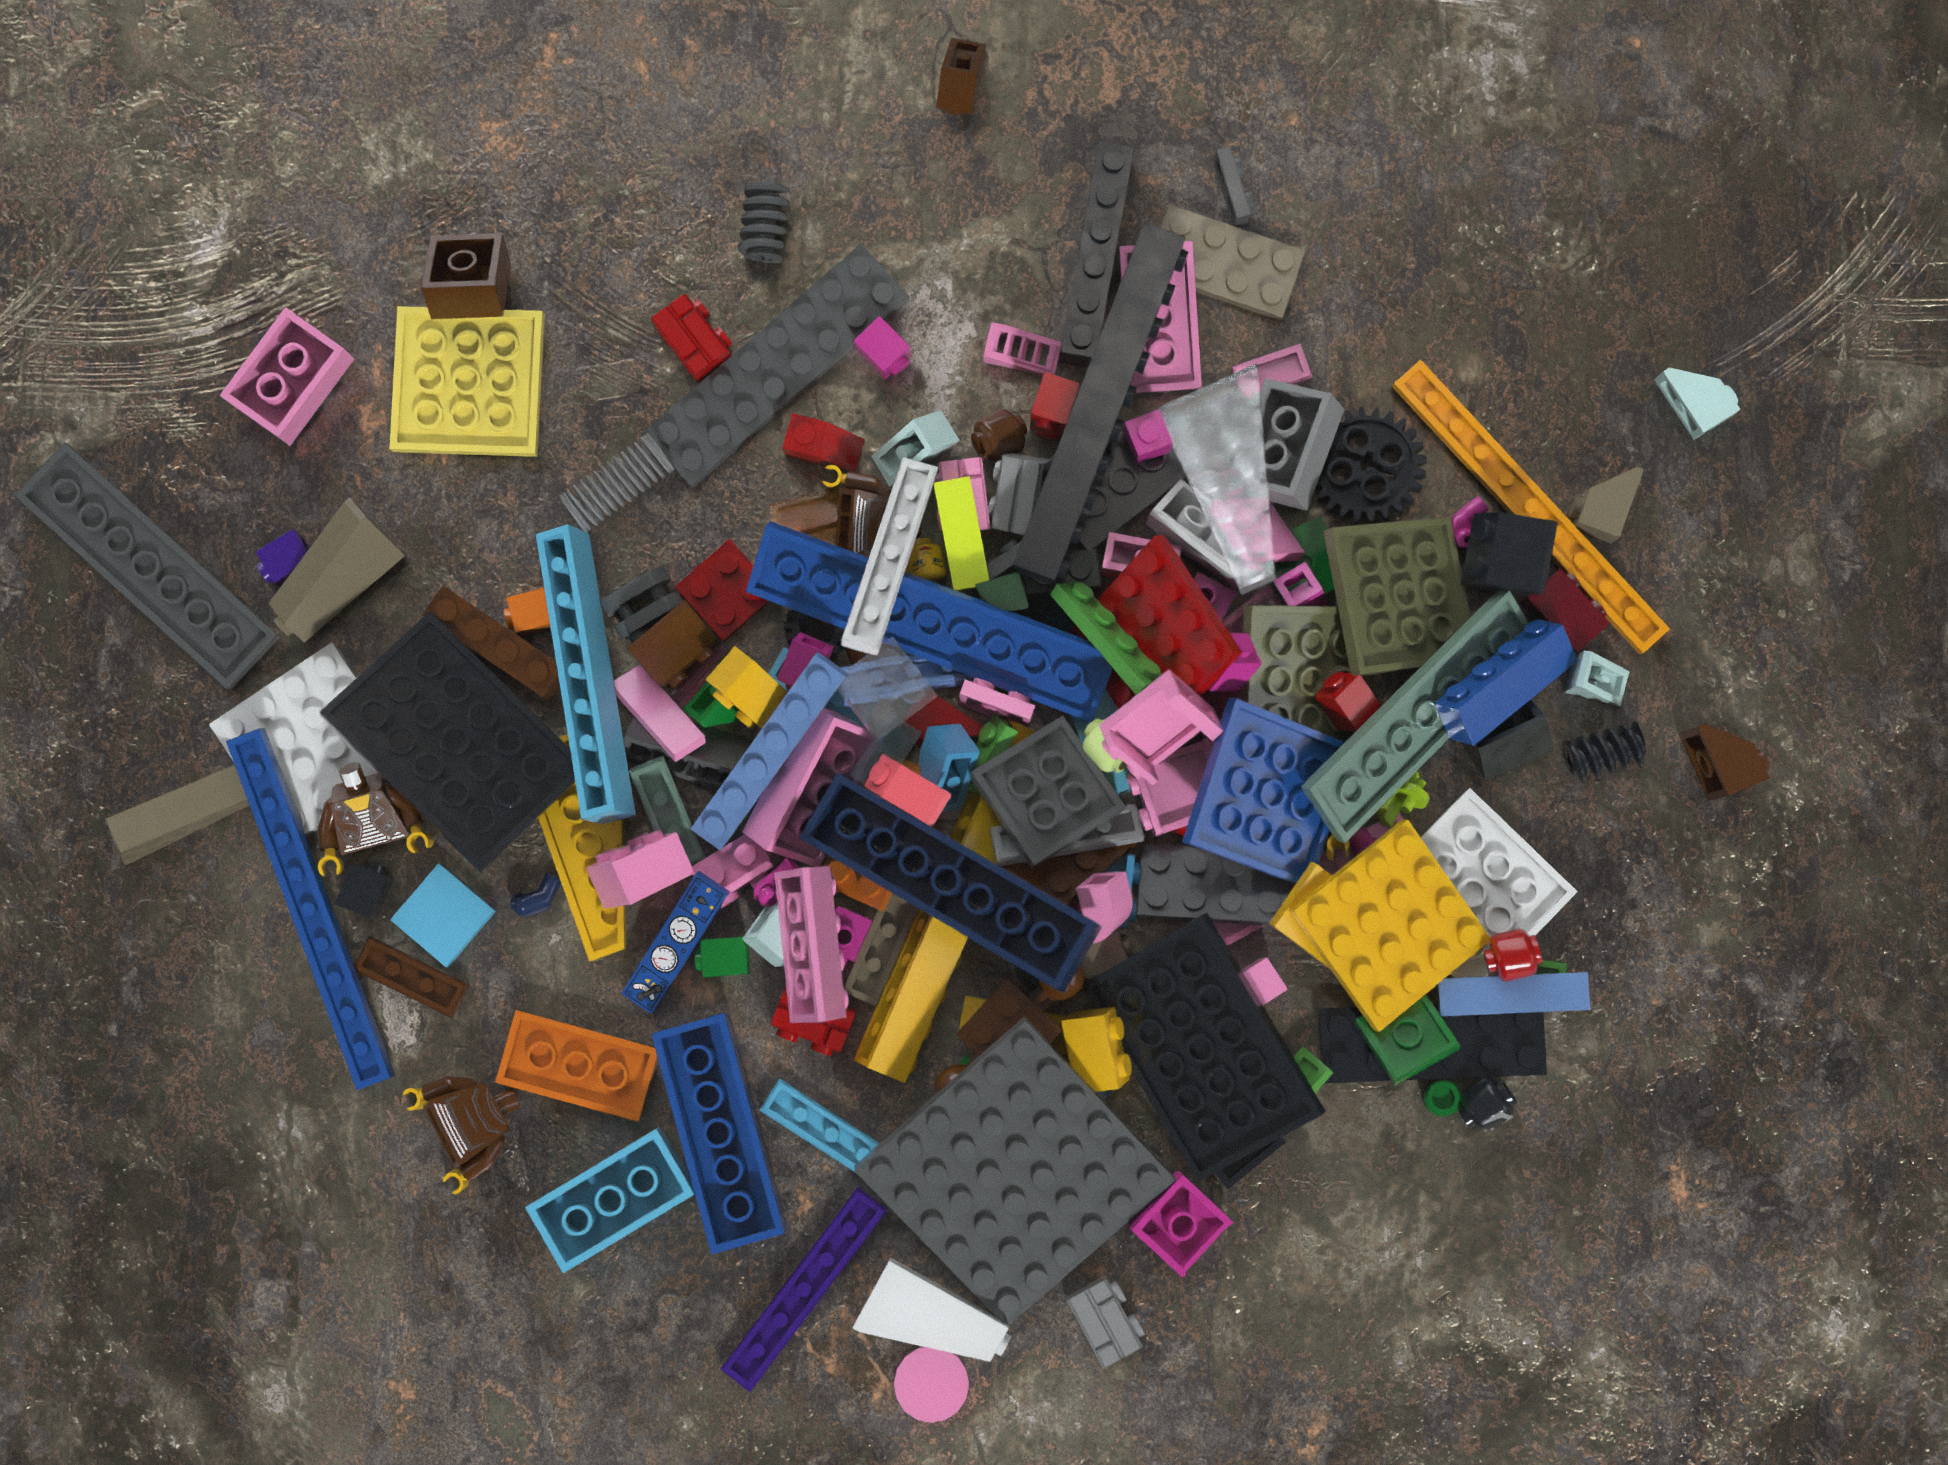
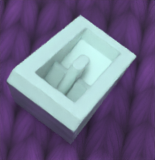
[1564,651,1629,707]

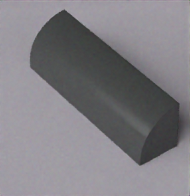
[624,716,760,802]

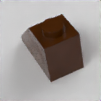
[936,38,986,115]

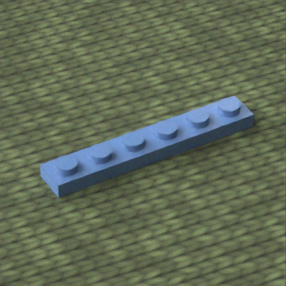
[691,652,848,851]

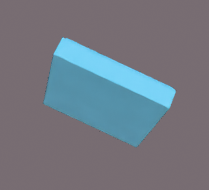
[390,863,497,968]

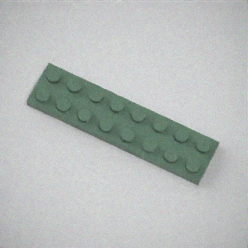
[1301,590,1529,843]

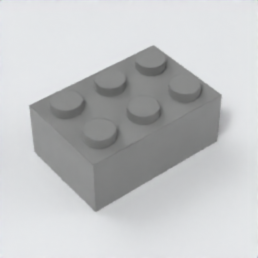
[1228,378,1344,511]

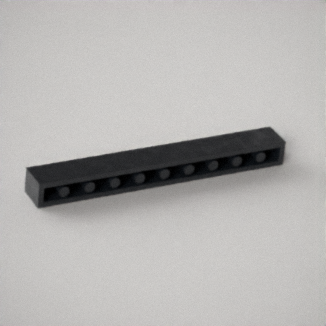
[1012,222,1189,586]

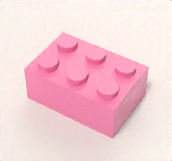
[219,307,354,446]

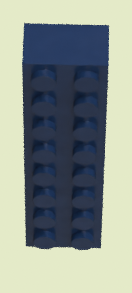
[799,773,1102,993]

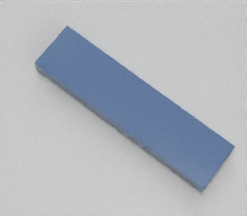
[1436,972,1591,1016]

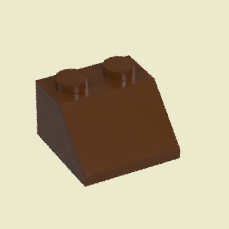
[627,600,721,690]
[1678,723,1770,801]

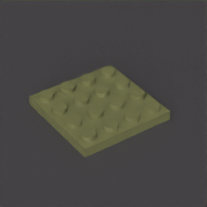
[1323,517,1471,676]
[1240,605,1374,742]

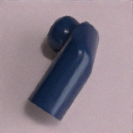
[510,873,561,917]

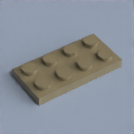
[1161,204,1306,321]

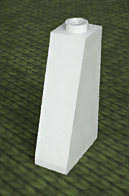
[853,1258,1011,1362]

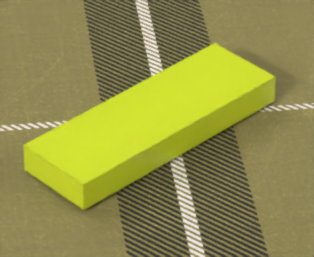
[933,476,989,592]

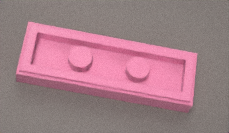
[614,664,706,762]

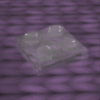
[837,636,937,742]

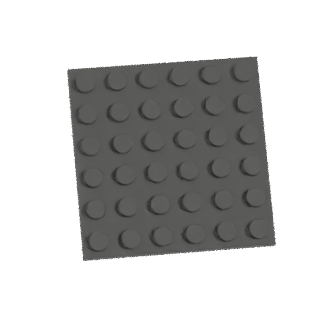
[854,1016,1176,1325]

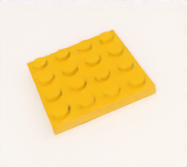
[1289,819,1491,1032]

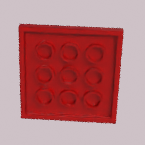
[1069,535,1243,709]

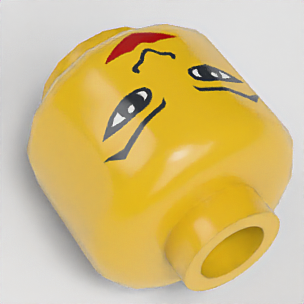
[905,538,947,584]

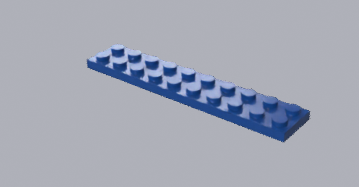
[746,521,1113,722]

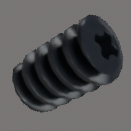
[1562,721,1646,784]

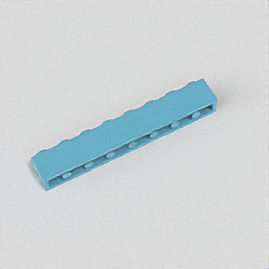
[536,524,636,824]

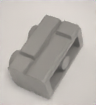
[988,453,1052,535]
[1066,1276,1145,1368]

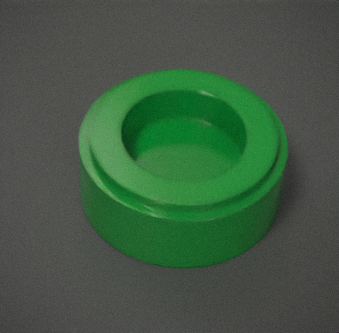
[1422,1079,1461,1117]

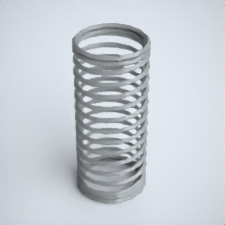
[559,433,674,533]

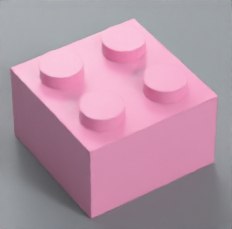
[586,829,694,908]

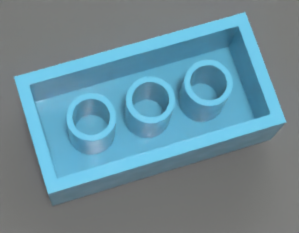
[525,1126,695,1273]

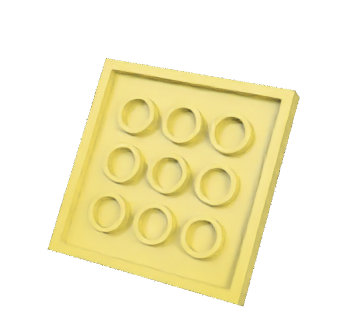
[389,306,545,457]

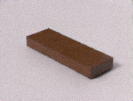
[354,936,470,1018]

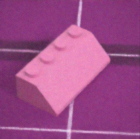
[742,707,885,867]
[774,866,848,1023]

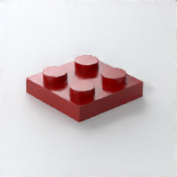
[675,538,771,643]

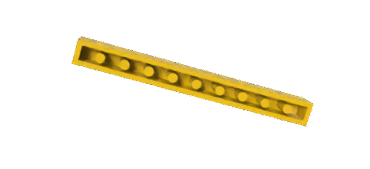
[853,721,1035,1083]

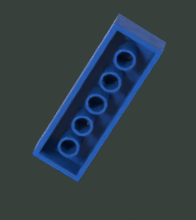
[651,1013,788,1255]

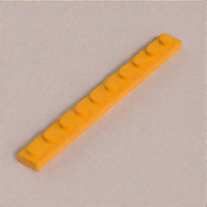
[1392,360,1670,655]

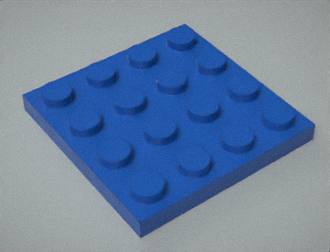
[1182,697,1345,885]

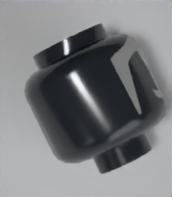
[1458,1077,1517,1132]

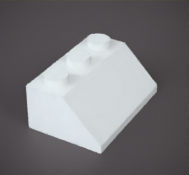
[1146,479,1254,591]

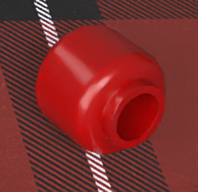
[1483,929,1542,982]

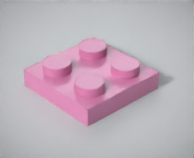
[959,678,1035,728]

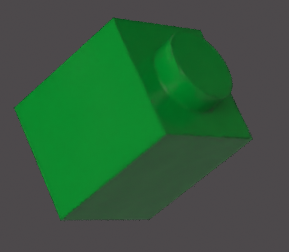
[695,937,751,978]

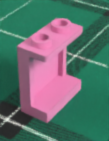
[1099,670,1223,785]
[1126,738,1215,837]

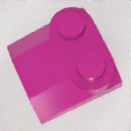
[1127,1170,1234,1278]

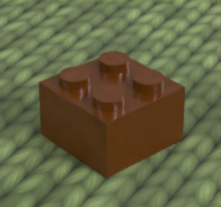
[421,233,511,319]

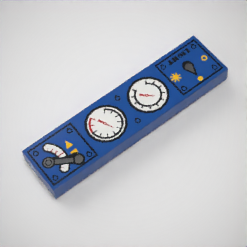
[621,871,730,1014]

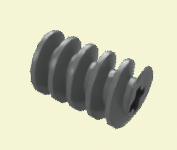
[738,182,790,263]

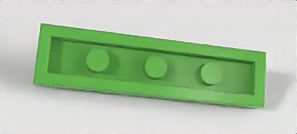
[1050,582,1162,695]

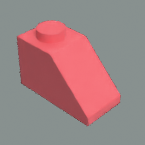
[864,754,952,827]

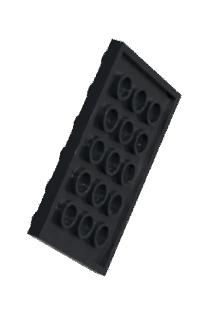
[319,611,575,873]
[1083,912,1326,1182]

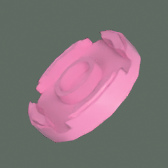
[894,1346,969,1423]

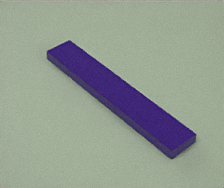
[721,1187,888,1392]

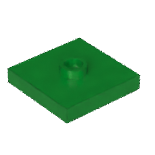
[1262,515,1335,605]
[1355,994,1460,1086]

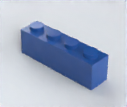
[1434,619,1578,746]

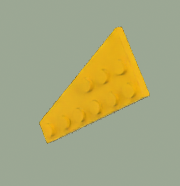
[538,715,626,962]

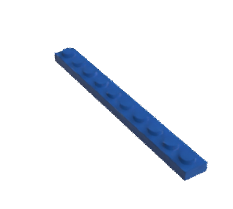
[226,728,395,1090]

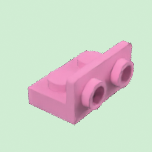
[692,834,776,908]

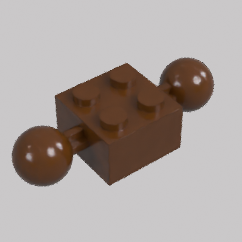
[935,964,1085,1094]

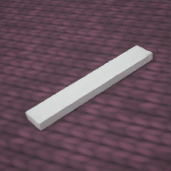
[841,457,938,656]

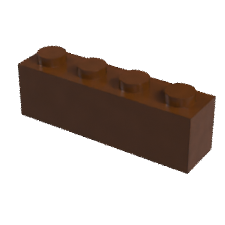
[422,585,560,702]

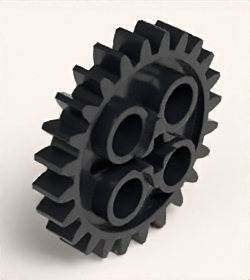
[1315,407,1427,525]

